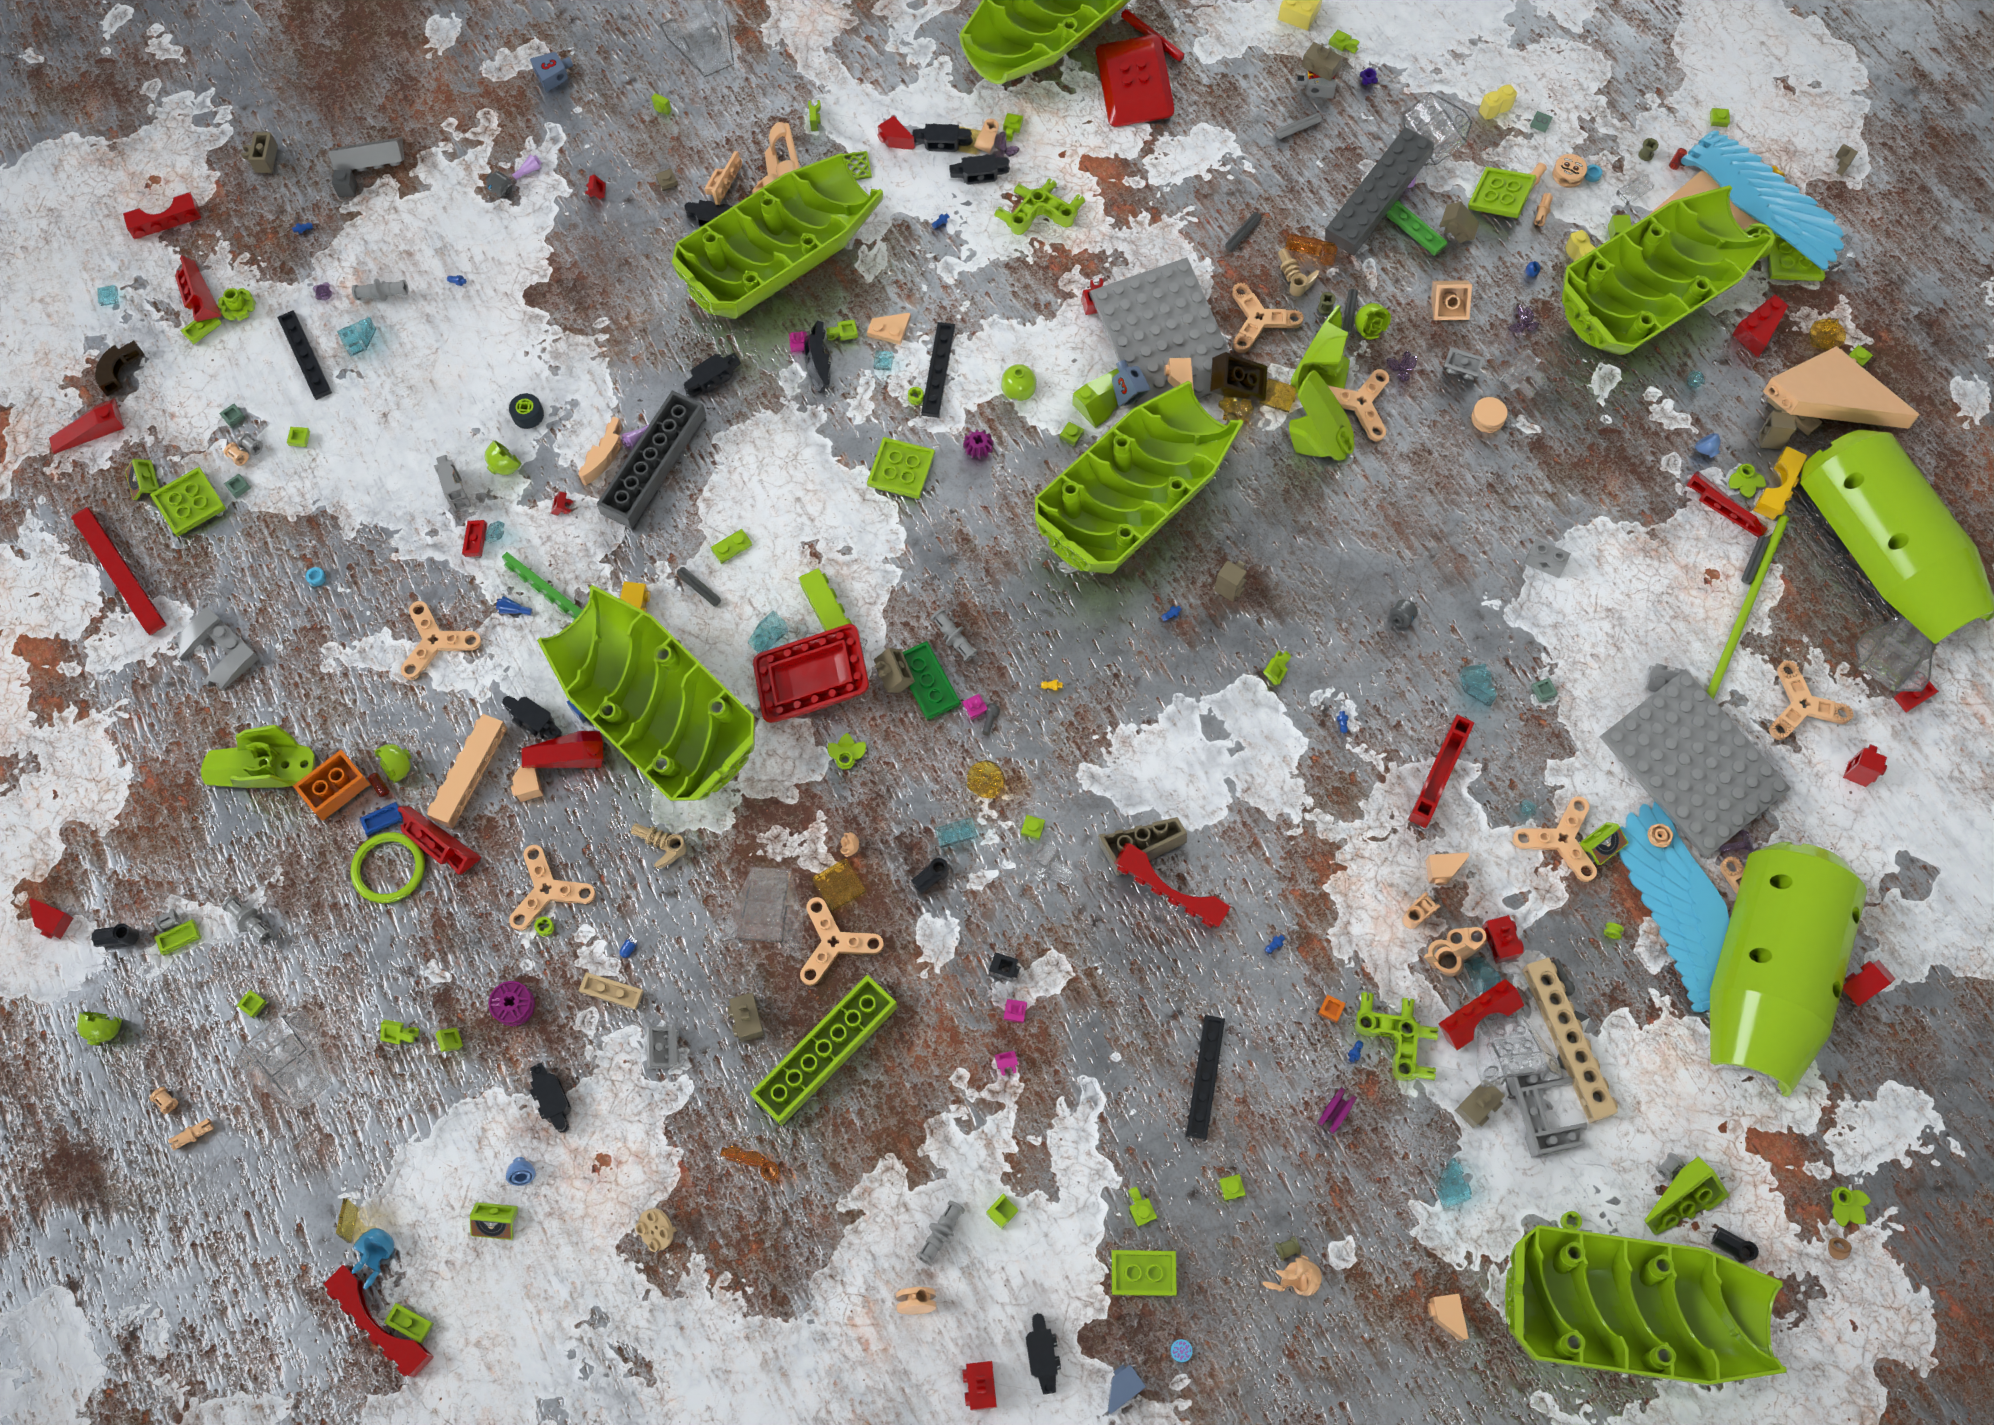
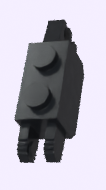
[912,123,973,152]
[949,154,1010,185]
[684,200,733,227]
[683,353,741,397]
[502,696,562,739]
[530,1063,572,1133]
[1026,1312,1061,1395]

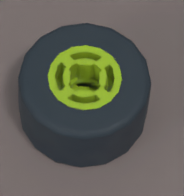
[509,393,544,429]

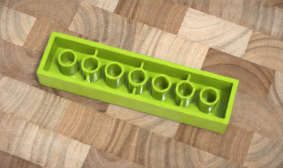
[750,975,898,1127]

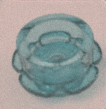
[1687,370,1705,388]
[1518,799,1538,816]

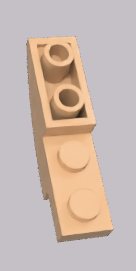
[579,417,623,485]

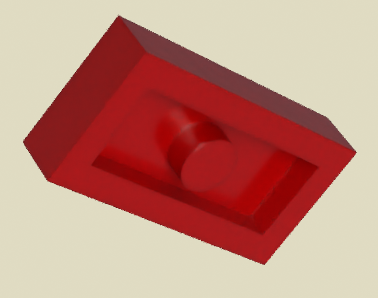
[462,520,488,557]
[1894,677,1939,713]

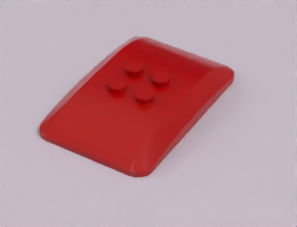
[1096,35,1175,127]
[753,624,869,723]

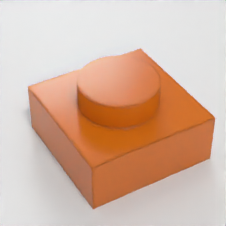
[1318,994,1346,1023]

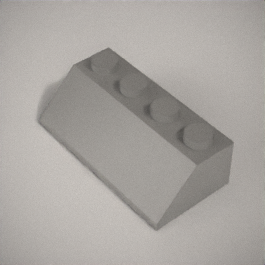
[329,137,405,172]

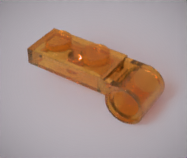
[1285,233,1338,265]
[720,1145,781,1183]

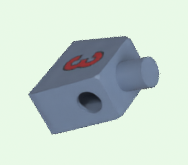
[530,52,573,92]
[1112,360,1151,407]

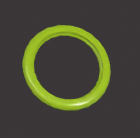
[350,832,425,903]

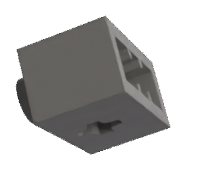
[1524,539,1571,578]

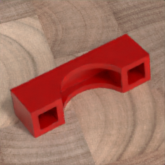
[123,192,201,240]
[1438,979,1525,1051]

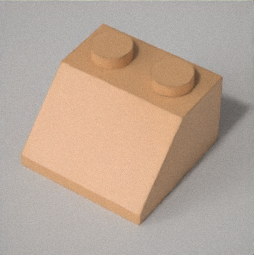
[1431,280,1472,320]

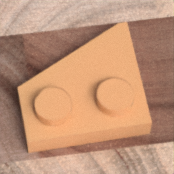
[867,313,911,345]

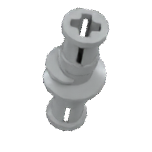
[352,279,408,301]
[930,608,978,662]
[222,896,275,945]
[916,1200,965,1266]

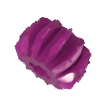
[963,429,994,460]

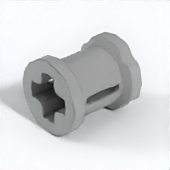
[237,433,263,456]
[153,908,181,933]
[1656,1152,1685,1181]

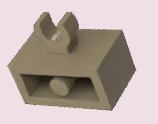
[1301,42,1343,81]
[241,132,278,173]
[1439,201,1479,243]
[1759,409,1797,450]
[1214,560,1247,602]
[874,648,915,693]
[727,992,765,1042]
[1454,1078,1505,1128]

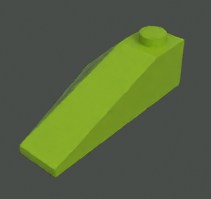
[1072,368,1119,428]
[1644,1156,1730,1235]

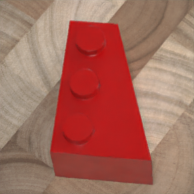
[1732,294,1789,358]

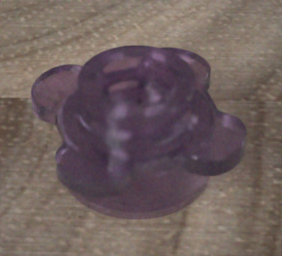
[313,282,333,300]

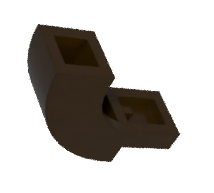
[95,340,145,396]

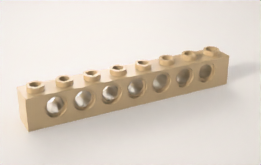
[1522,957,1618,1124]

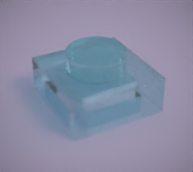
[97,285,119,306]
[873,350,894,371]
[485,520,505,543]

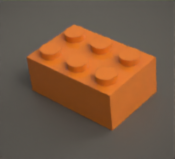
[293,750,371,821]

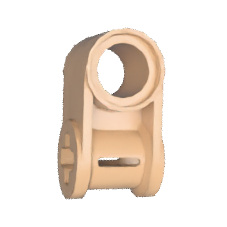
[974,118,999,153]
[1402,892,1441,929]

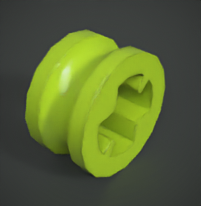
[908,387,924,405]
[534,917,554,936]
[1603,922,1624,940]
[1560,1211,1582,1230]

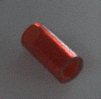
[1669,148,1687,170]
[368,772,390,797]

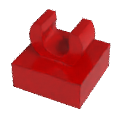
[585,174,606,200]
[550,491,573,516]

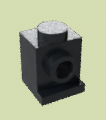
[989,952,1021,982]

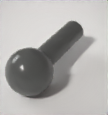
[982,703,1000,736]
[1551,958,1575,996]

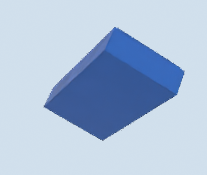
[359,802,403,837]

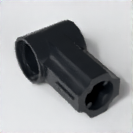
[911,858,949,894]
[91,923,139,947]
[1711,1227,1759,1263]

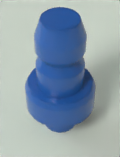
[931,213,950,229]
[292,222,313,234]
[447,275,467,286]
[1161,606,1182,621]
[1337,711,1349,733]
[1265,935,1285,954]
[1348,1040,1363,1063]

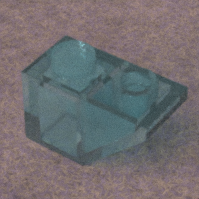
[337,317,376,357]
[748,610,788,654]
[1459,664,1497,706]
[1464,956,1501,996]
[1436,1158,1472,1209]

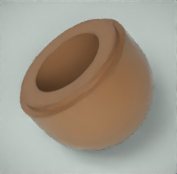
[1828,1237,1852,1260]

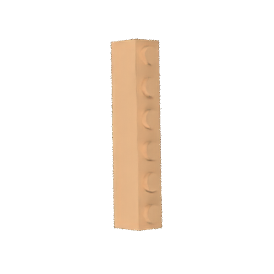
[427,714,508,829]

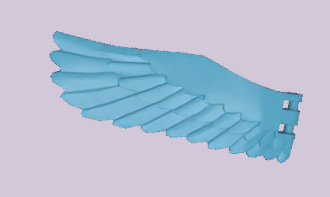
[1681,131,1844,270]
[1618,802,1729,1012]

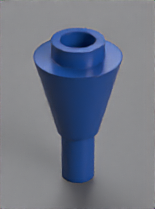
[496,596,532,616]

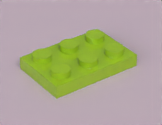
[1111,1250,1177,1296]

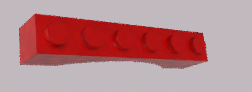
[1408,715,1475,828]
[1114,843,1231,928]
[324,1265,434,1377]

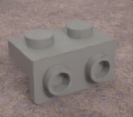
[1443,347,1485,381]
[1646,663,1684,691]
[646,1024,680,1069]

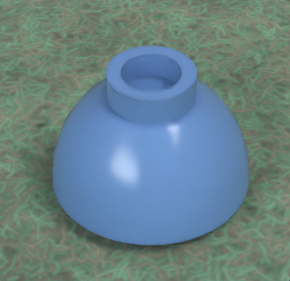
[1695,433,1721,458]
[506,1157,536,1186]

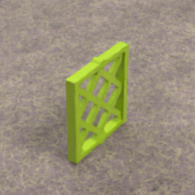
[844,151,872,180]

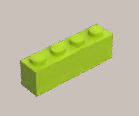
[798,568,852,631]

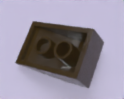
[1210,352,1268,401]

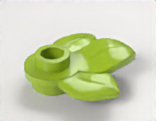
[1728,463,1766,498]
[827,733,866,770]
[1831,1186,1871,1227]

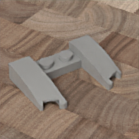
[174,607,260,690]
[1505,1063,1588,1158]

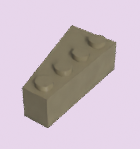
[1098,817,1187,876]

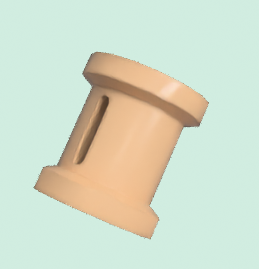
[223,442,249,466]
[149,1086,179,1114]

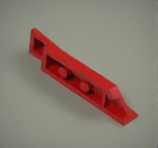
[175,255,222,322]
[1687,471,1768,538]
[398,806,481,875]

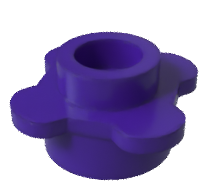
[1360,68,1378,85]

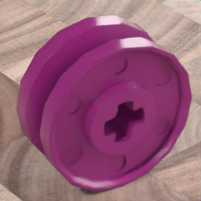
[488,981,535,1027]
[1317,1087,1357,1134]

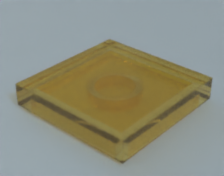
[812,858,866,912]

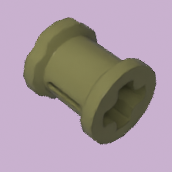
[1638,138,1659,161]
[1318,292,1336,315]
[1274,1236,1301,1262]

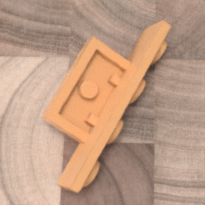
[704,151,742,205]

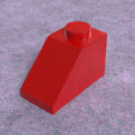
[877,116,915,150]
[29,898,74,939]

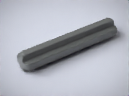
[1225,212,1261,251]
[1342,289,1358,336]
[1741,536,1769,584]
[677,567,721,607]

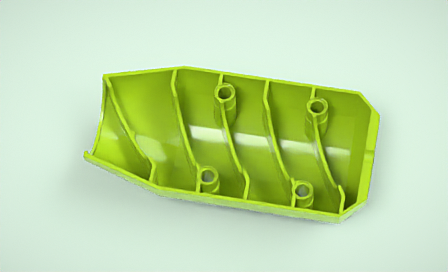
[959,0,1131,84]
[672,153,883,319]
[1562,185,1776,355]
[1035,381,1244,574]
[1800,430,1994,644]
[537,585,755,801]
[1710,842,1867,1097]
[1505,1225,1787,1385]

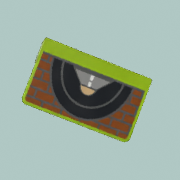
[125,458,159,500]
[1579,822,1628,865]
[469,1202,518,1240]

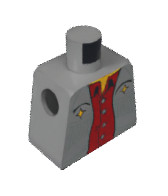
[1296,70,1336,99]

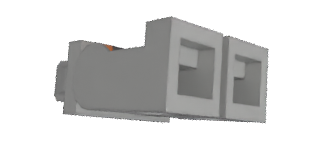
[434,455,471,512]

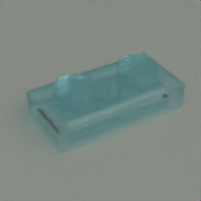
[935,817,978,848]

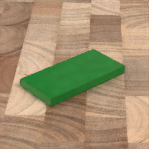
[902,641,961,721]

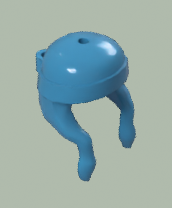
[352,1228,394,1289]

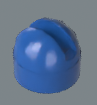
[1525,261,1541,277]

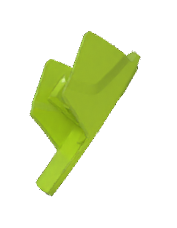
[1291,305,1350,393]
[1289,370,1355,461]
[201,725,315,788]

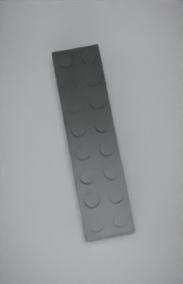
[1325,127,1434,256]
[597,390,706,529]

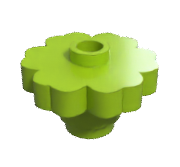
[217,288,256,321]

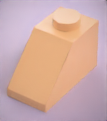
[1164,358,1194,392]
[511,764,544,802]
[1425,852,1469,886]
[1428,1294,1469,1341]

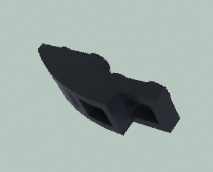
[804,321,831,393]

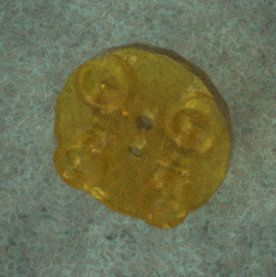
[1809,317,1846,350]
[1218,396,1254,424]
[967,760,1005,799]

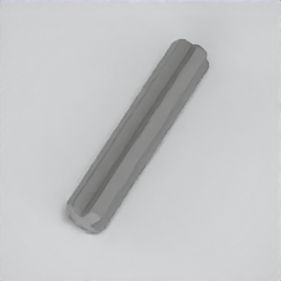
[1275,112,1322,139]

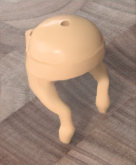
[1263,1255,1322,1296]

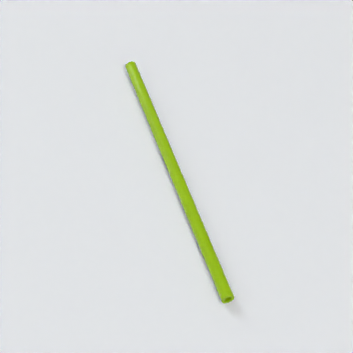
[1706,515,1789,700]

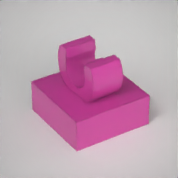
[789,331,807,352]
[962,694,987,720]
[1004,999,1027,1023]
[994,1051,1018,1076]

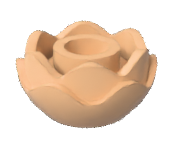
[1647,824,1673,848]
[840,832,859,857]

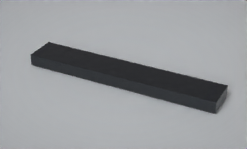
[277,310,332,400]
[921,322,955,418]
[1185,1015,1225,1141]

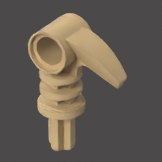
[1278,248,1319,297]
[631,823,687,869]

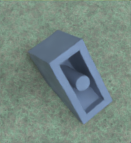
[1107,1364,1146,1415]

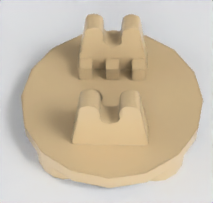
[635,1208,677,1252]

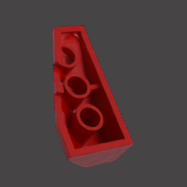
[49,398,125,454]
[521,731,603,768]

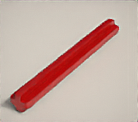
[1121,9,1185,62]

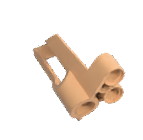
[752,122,800,194]
[1424,927,1488,977]

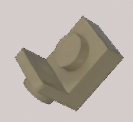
[1836,144,1858,176]

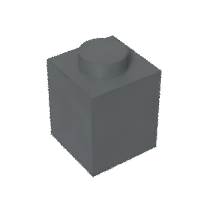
[332,170,357,197]

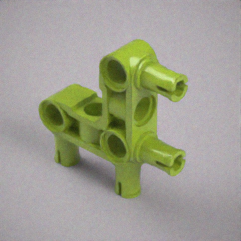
[994,178,1085,235]
[1354,992,1438,1081]

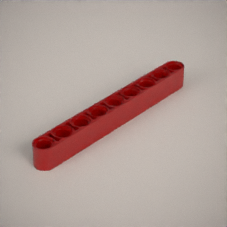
[70,507,167,636]

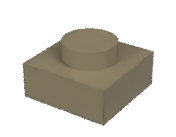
[655,168,678,191]

